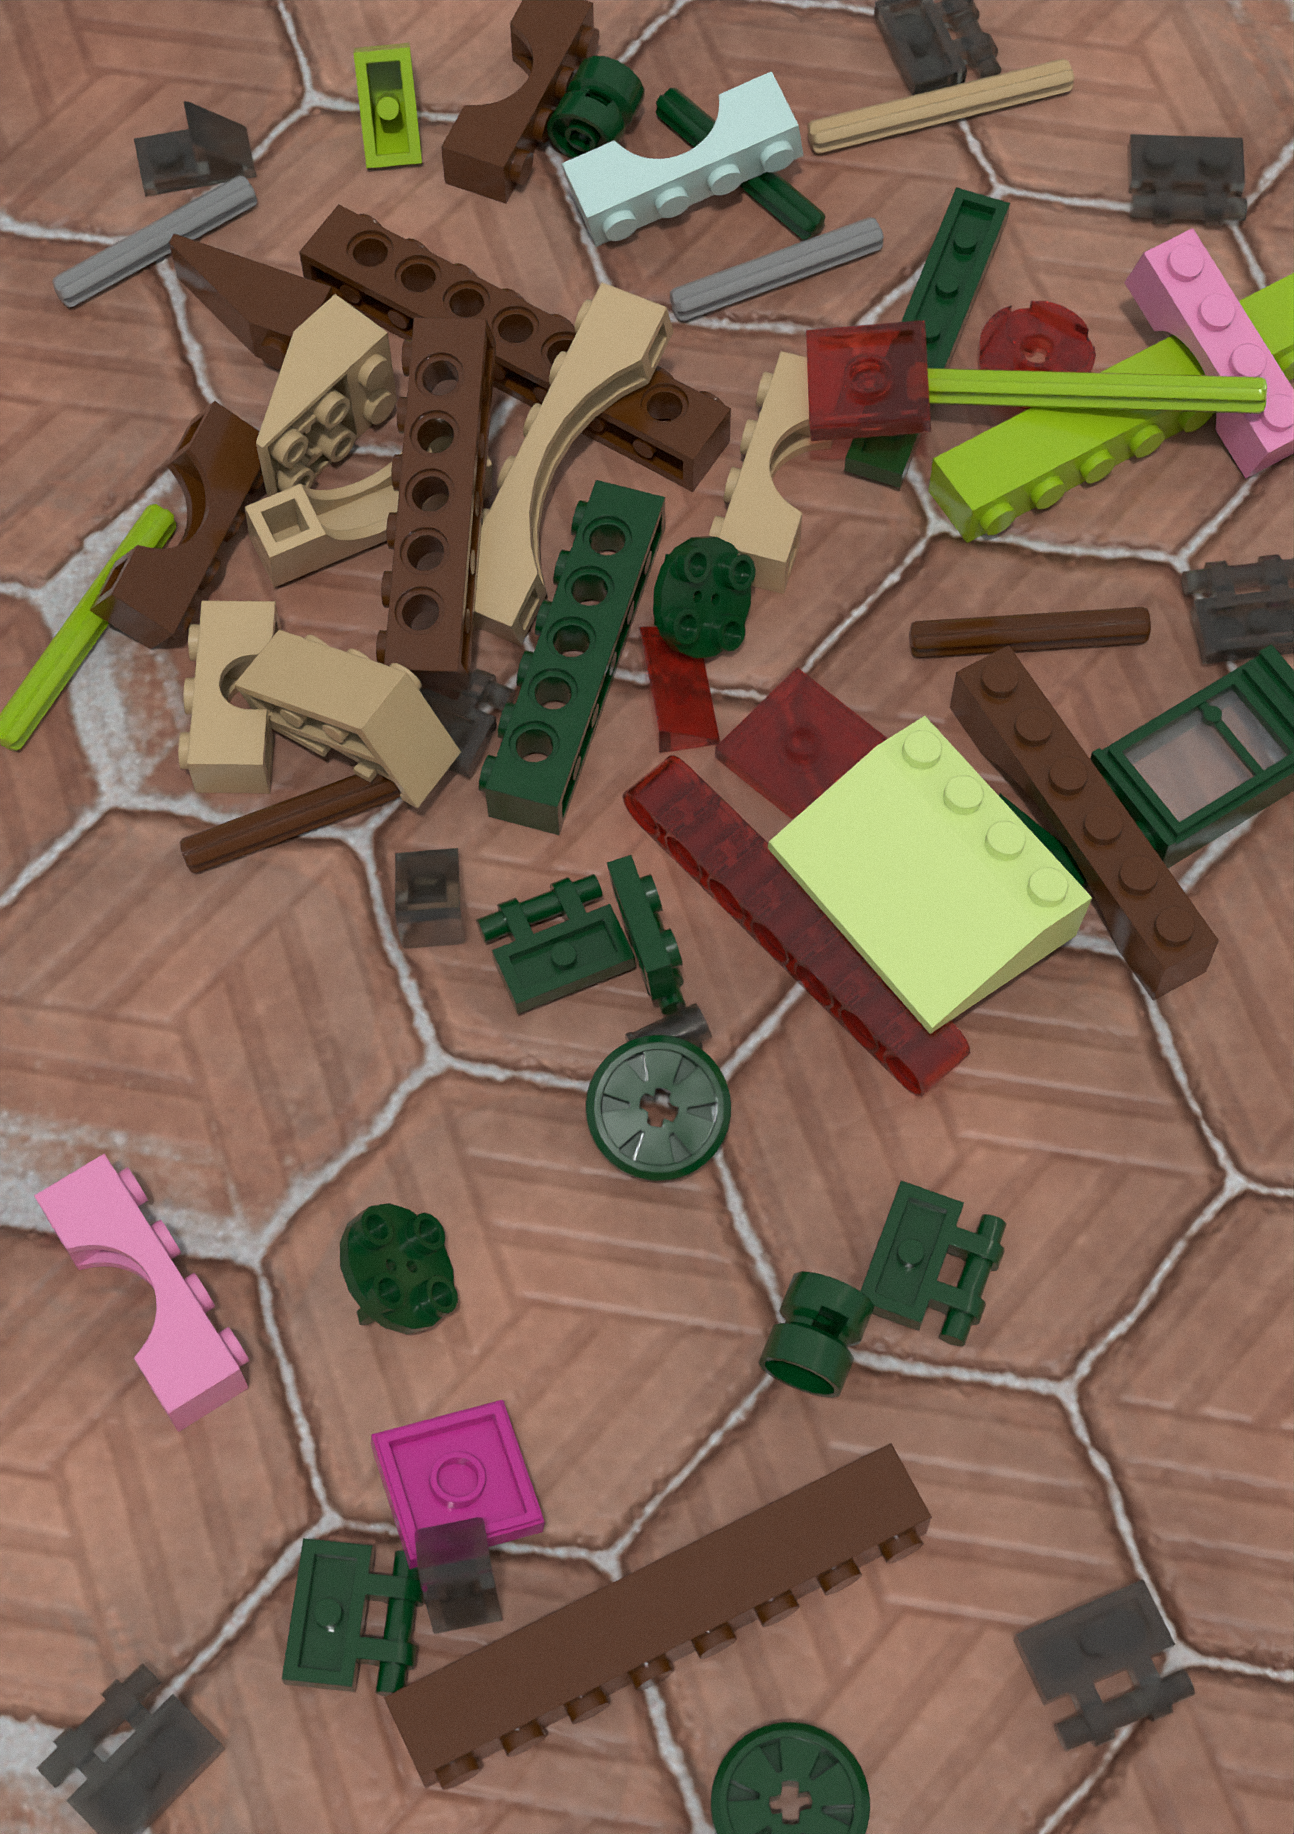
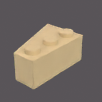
[234,630,461,809]

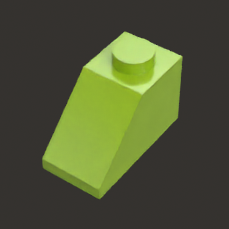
[353,43,422,169]

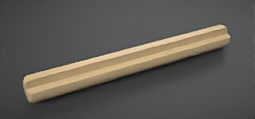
[807,58,1074,154]

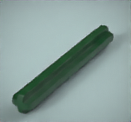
[656,88,826,240]

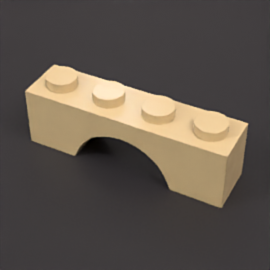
[709,351,849,594]
[245,437,492,587]

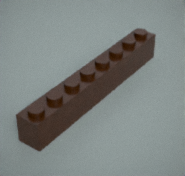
[384,1443,932,1790]

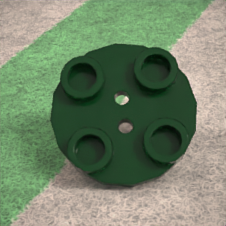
[653,536,756,659]
[340,1203,458,1334]

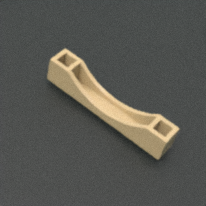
[474,282,674,646]

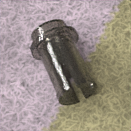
[625,1002,712,1049]

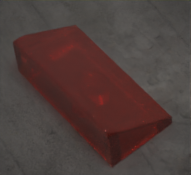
[639,626,720,753]

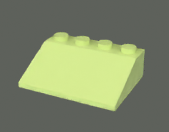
[767,716,1092,1034]

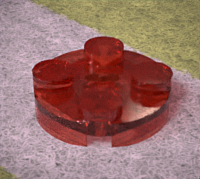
[977,301,1096,410]

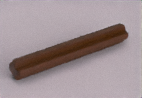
[909,607,1151,657]
[180,774,401,873]

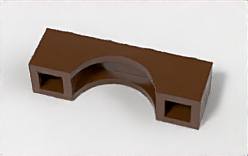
[441,0,600,204]
[89,401,264,649]

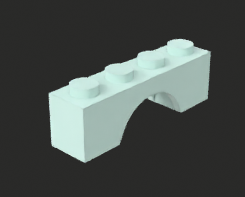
[562,71,804,247]

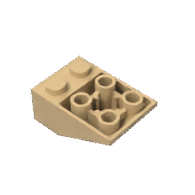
[256,294,397,497]

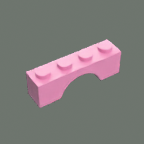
[1124,228,1294,479]
[34,1154,249,1432]

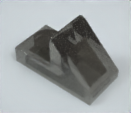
[134,101,256,197]
[395,848,465,949]
[414,1517,503,1634]

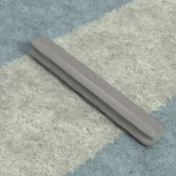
[52,175,257,308]
[670,217,884,321]

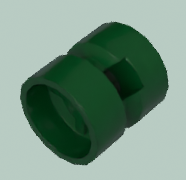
[547,56,645,159]
[758,1271,875,1398]

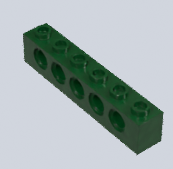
[478,480,665,835]

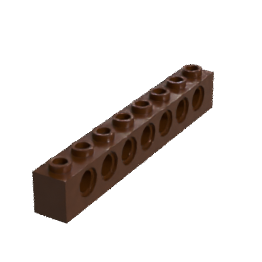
[299,204,731,492]

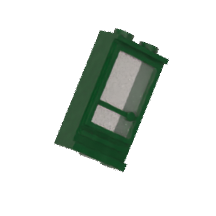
[1090,644,1294,868]

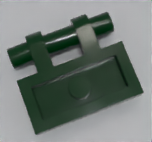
[607,855,686,1015]
[476,874,636,1014]
[861,1180,1007,1347]
[282,1538,426,1697]

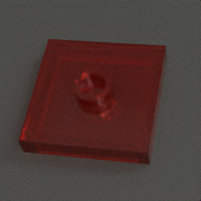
[806,320,931,441]
[715,667,888,820]

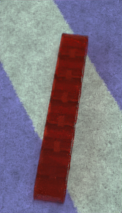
[622,755,971,1097]

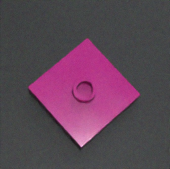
[370,1400,545,1569]

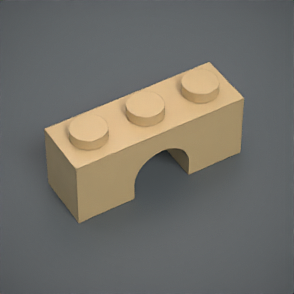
[178,601,282,794]

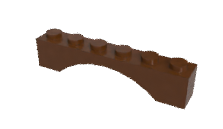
[950,645,1219,1001]

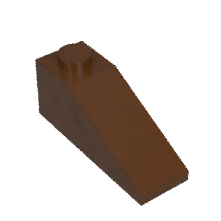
[169,234,333,369]

